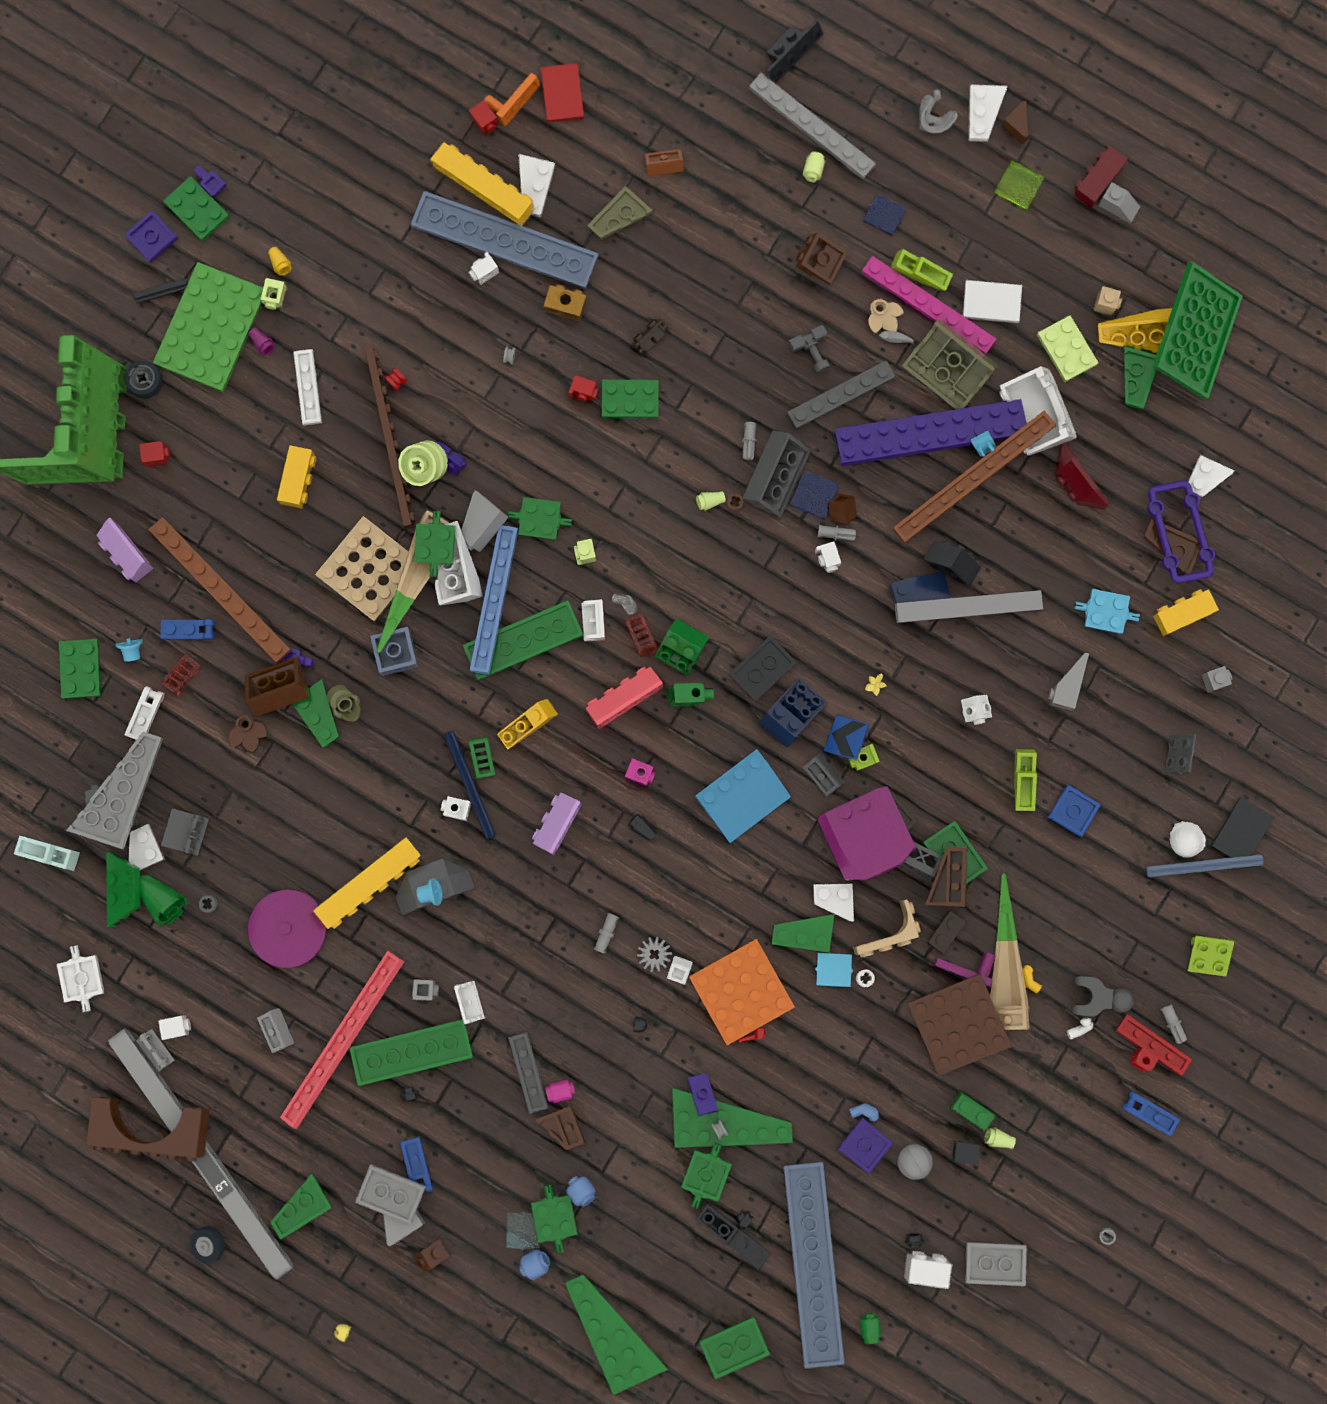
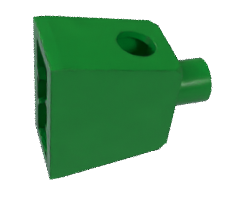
[668,683,714,708]

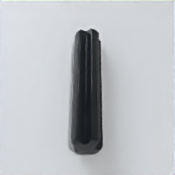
[134,278,188,304]

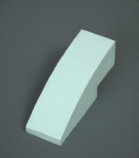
[14,836,80,871]

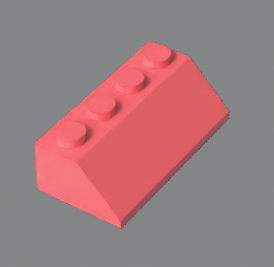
[586,667,663,729]

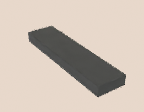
[508,1032,548,1114]

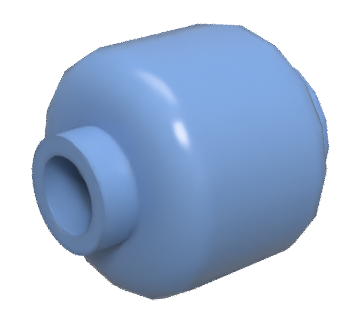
[566,1176,596,1207]
[519,1250,550,1280]

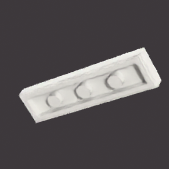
[294,349,322,426]

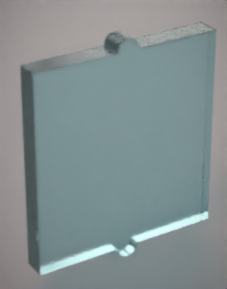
[507,1211,539,1250]

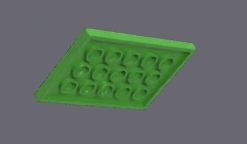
[153,262,263,392]

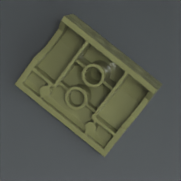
[902,319,999,409]

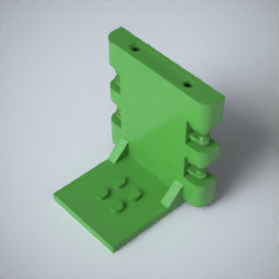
[0,335,127,485]

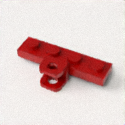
[1115,1014,1192,1076]

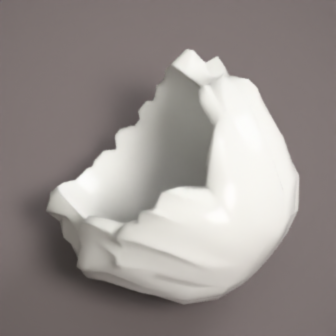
[1170,821,1206,858]

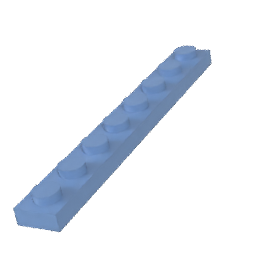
[470,525,518,675]

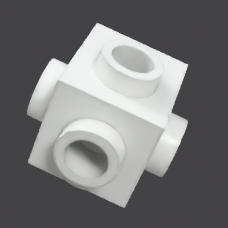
[961,695,992,725]

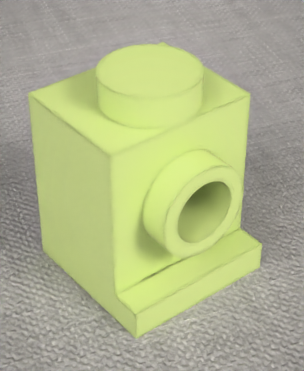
[261,278,287,310]
[574,539,596,565]

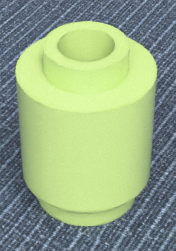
[803,152,825,182]

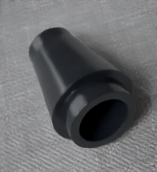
[628,814,657,841]

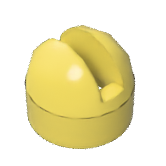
[334,1324,351,1342]

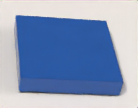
[1047,785,1101,838]

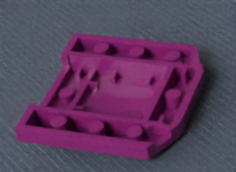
[817,786,916,881]

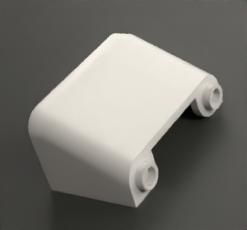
[1000,366,1077,455]

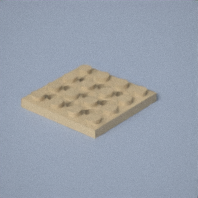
[315,516,408,622]

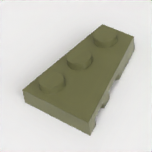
[587,186,653,240]

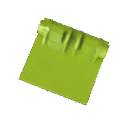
[1188,936,1234,976]

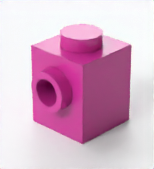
[625,759,656,786]

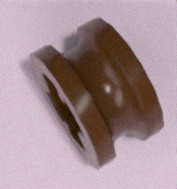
[727,493,744,512]

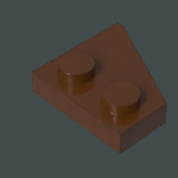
[536,1105,585,1150]

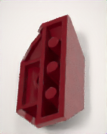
[1055,443,1111,510]

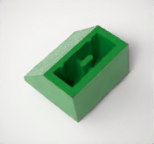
[655,618,710,676]

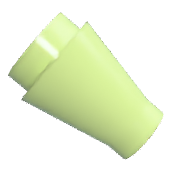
[696,491,726,511]
[985,1127,1016,1149]

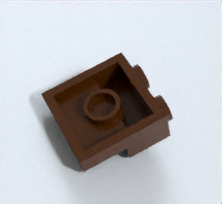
[795,232,848,285]

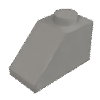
[1098,183,1140,224]

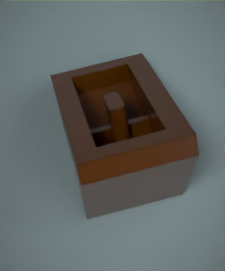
[1002,101,1028,144]

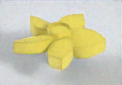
[865,674,886,696]

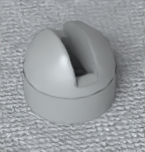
[1099,1227,1116,1245]

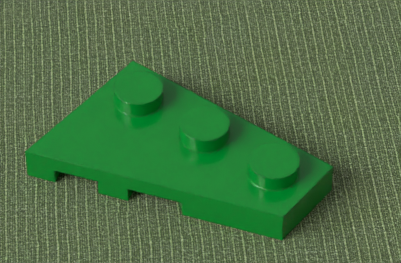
[771,914,835,953]

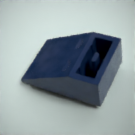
[759,678,827,748]

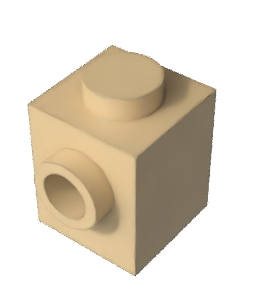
[1093,286,1122,315]

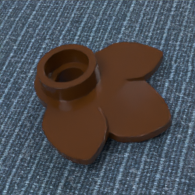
[229,715,267,752]

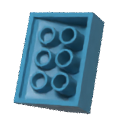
[695,749,791,843]

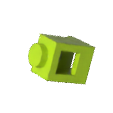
[848,744,880,772]

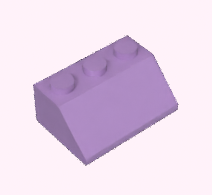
[96,518,154,582]
[532,793,582,855]

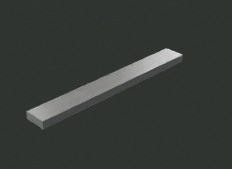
[895,590,1043,623]

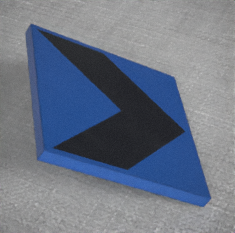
[824,715,870,760]

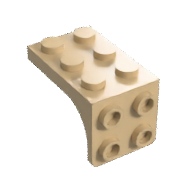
[853,899,921,957]

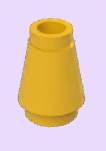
[268,247,292,276]

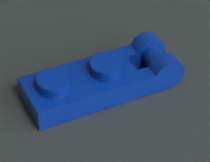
[160,619,215,640]
[1122,1091,1180,1137]
[400,1137,433,1193]

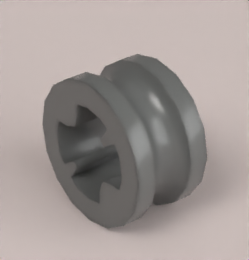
[199,895,218,913]

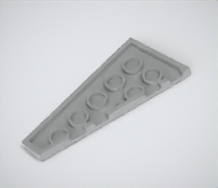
[66,732,163,849]

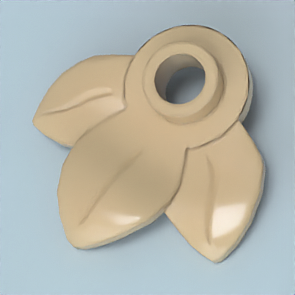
[868,299,903,333]

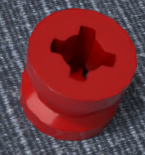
[384,368,408,391]

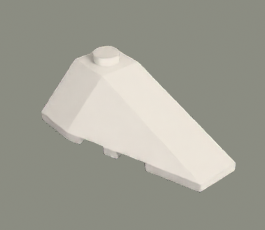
[435,521,483,605]

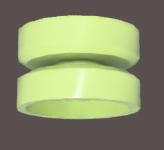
[399,440,447,486]

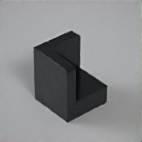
[952,1140,980,1165]

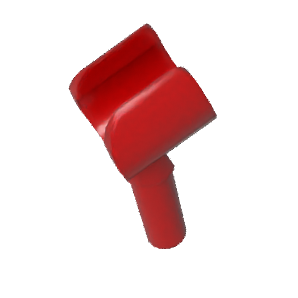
[738,1028,765,1043]

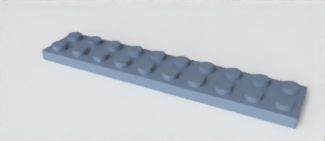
[411,191,599,290]
[784,1162,844,1368]

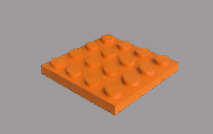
[689,939,795,1045]

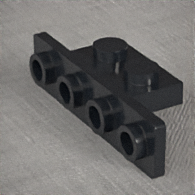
[766,20,824,84]

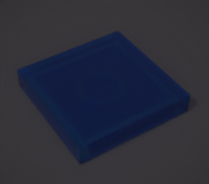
[790,470,840,520]

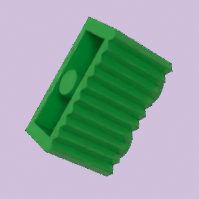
[950,1092,995,1131]

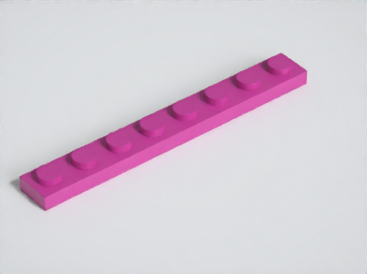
[861,256,996,355]

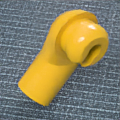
[1022,965,1042,994]

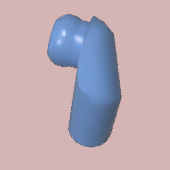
[849,1103,879,1121]

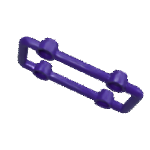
[1147,480,1215,583]

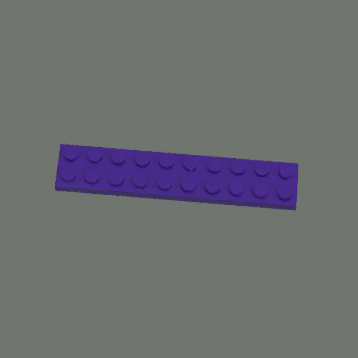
[835,399,1027,466]

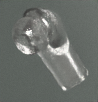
[612,594,637,615]

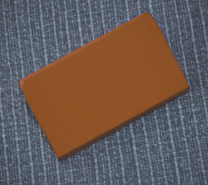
[644,149,684,176]

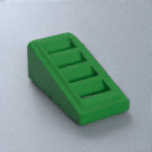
[469,736,495,779]

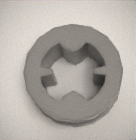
[503,346,516,365]
[711,1119,728,1140]

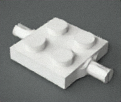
[57,945,105,1012]

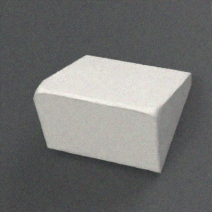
[667,956,692,985]

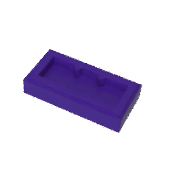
[687,1073,718,1117]

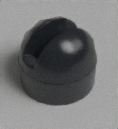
[633,1016,647,1033]

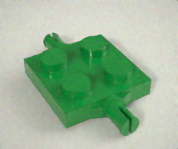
[508,497,572,540]
[414,511,456,577]
[681,1142,732,1209]
[531,1184,577,1253]

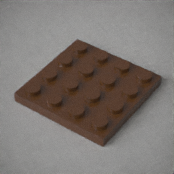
[908,973,1012,1075]

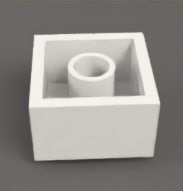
[904,1251,952,1289]

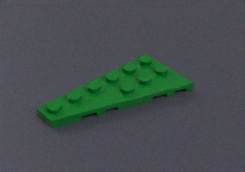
[672,1088,793,1148]

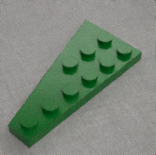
[565,1274,668,1395]

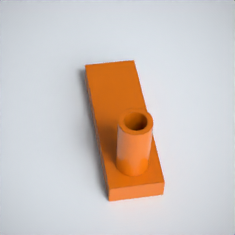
[484,72,540,127]

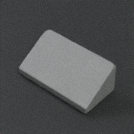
[257,1008,294,1054]

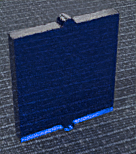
[863,194,906,235]

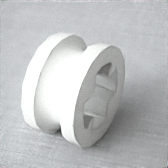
[856,970,875,987]

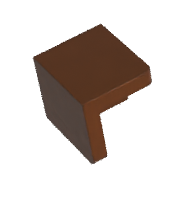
[828,493,857,525]

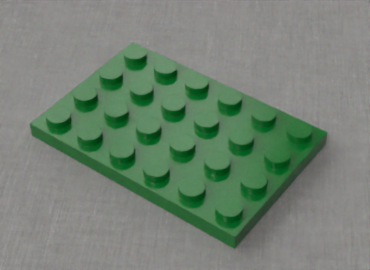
[1153,262,1243,399]

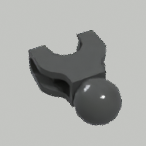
[1072,976,1134,1017]

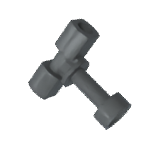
[788,325,831,374]

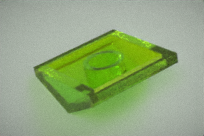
[994,160,1045,209]

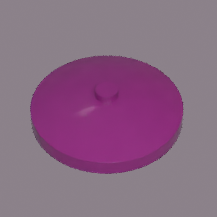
[248,890,327,968]

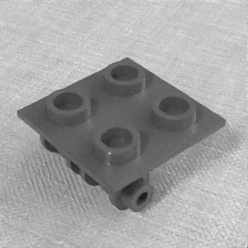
[1165,734,1197,775]
[161,809,209,856]

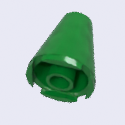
[140,875,188,927]

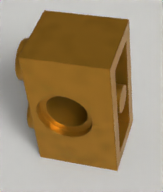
[544,285,587,322]

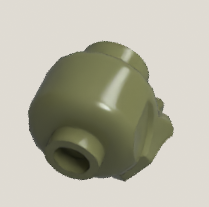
[327,685,360,721]

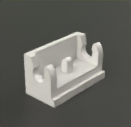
[582,599,605,641]
[454,981,485,1024]

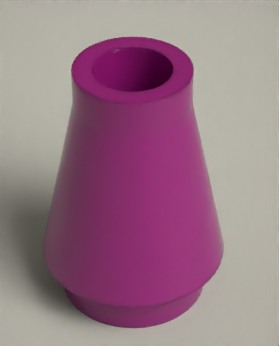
[248,328,275,355]

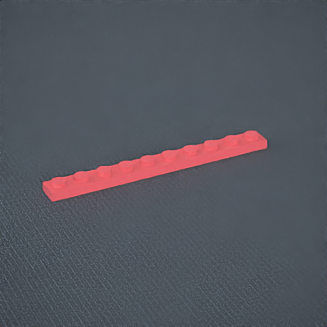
[280,951,404,1129]

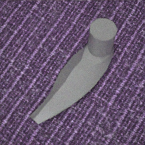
[878,331,914,344]

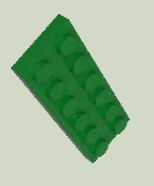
[463,600,583,681]
[350,1020,473,1086]

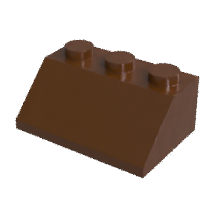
[245,657,309,717]

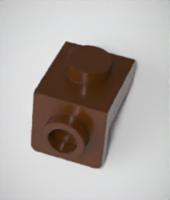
[414,1239,450,1272]

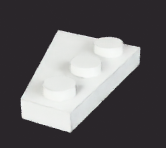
[519,154,555,217]

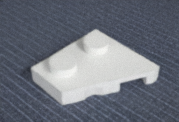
[1184,455,1234,498]
[129,824,165,871]
[813,884,854,921]

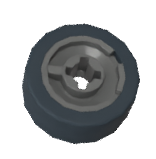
[124,360,163,399]

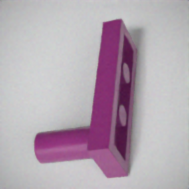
[933,952,996,987]

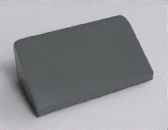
[803,753,844,797]

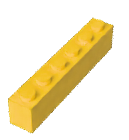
[430,142,535,227]
[313,837,421,929]

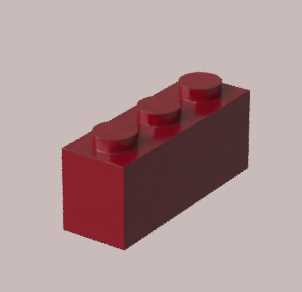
[1073,146,1128,208]

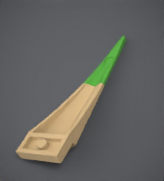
[376,510,449,654]
[990,873,1029,1030]

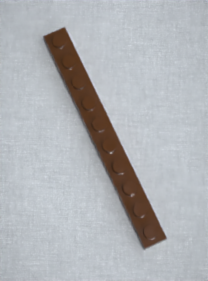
[364,344,415,530]

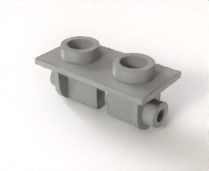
[136,1029,174,1072]

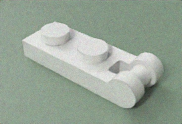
[125,686,165,740]

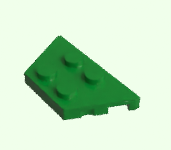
[106,852,140,927]

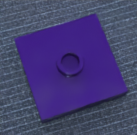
[124,211,178,263]
[838,1118,893,1174]

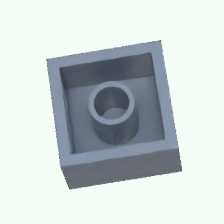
[370,627,419,676]

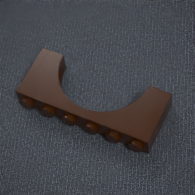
[86,1096,210,1161]

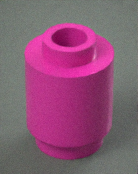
[546,1079,576,1103]

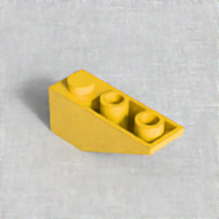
[497,699,558,750]

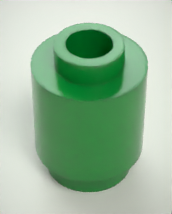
[860,1313,881,1344]

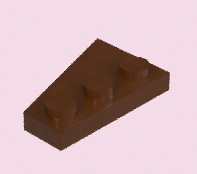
[1143,519,1201,575]

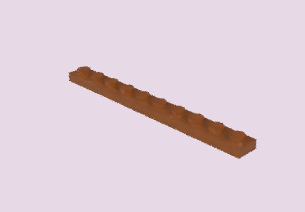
[893,410,1056,543]
[148,517,291,664]

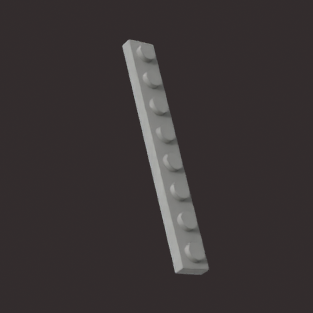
[749,73,876,180]

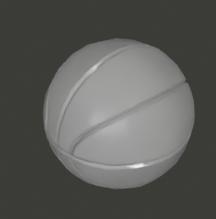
[898,1144,933,1180]

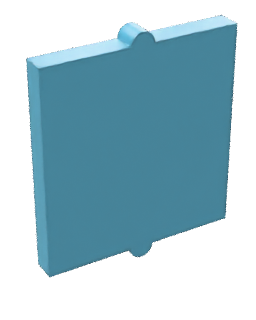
[815,953,853,987]

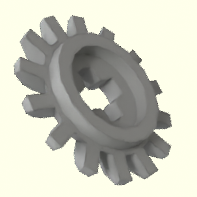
[637,937,672,972]

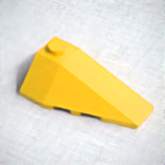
[1098,308,1172,353]

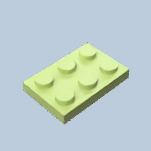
[1037,316,1098,382]

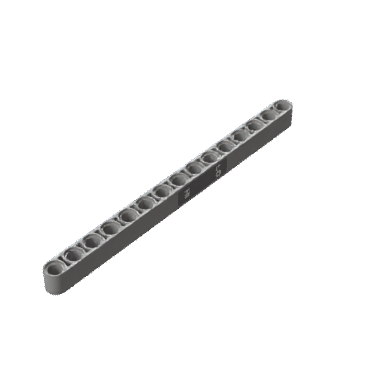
[108,1028,294,1280]

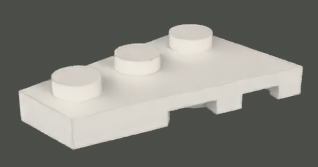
[969,85,1007,141]

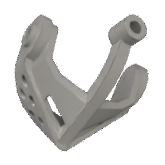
[919,90,957,133]

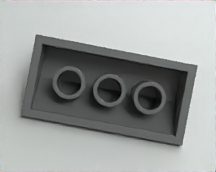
[743,431,811,518]

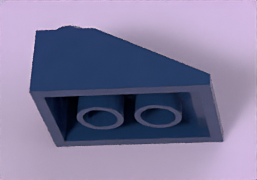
[889,572,951,607]

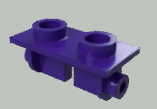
[435,441,467,477]

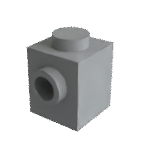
[1201,666,1232,693]
[413,980,439,1000]

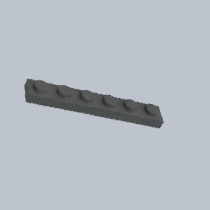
[787,360,895,430]

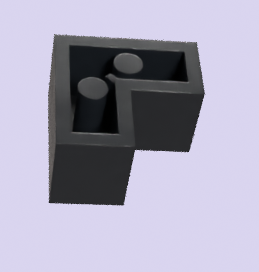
[924,540,981,586]

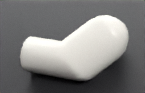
[1066,1017,1093,1040]

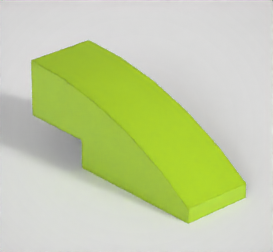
[890,249,953,291]
[1014,749,1037,811]

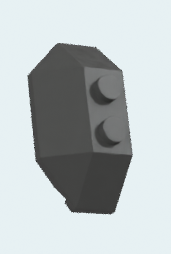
[396,859,475,916]

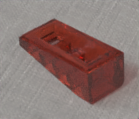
[625,613,658,657]
[161,654,202,695]

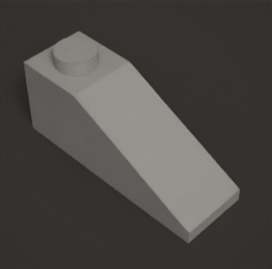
[1048,653,1089,711]

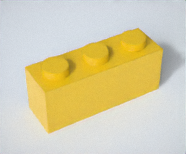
[277,445,316,508]
[1153,589,1219,637]

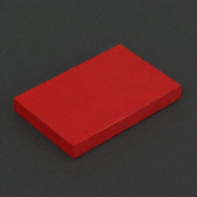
[541,63,584,123]

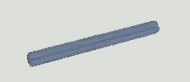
[1146,855,1264,877]

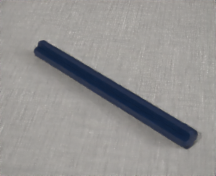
[444,731,495,839]

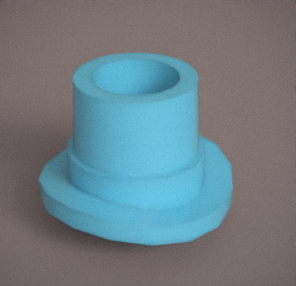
[115,638,143,661]
[417,878,443,906]

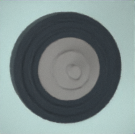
[190,1227,225,1264]

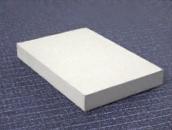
[963,280,1022,323]

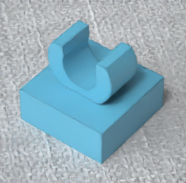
[971,431,997,457]

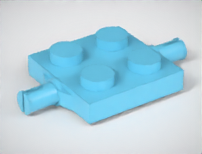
[1074,589,1140,634]

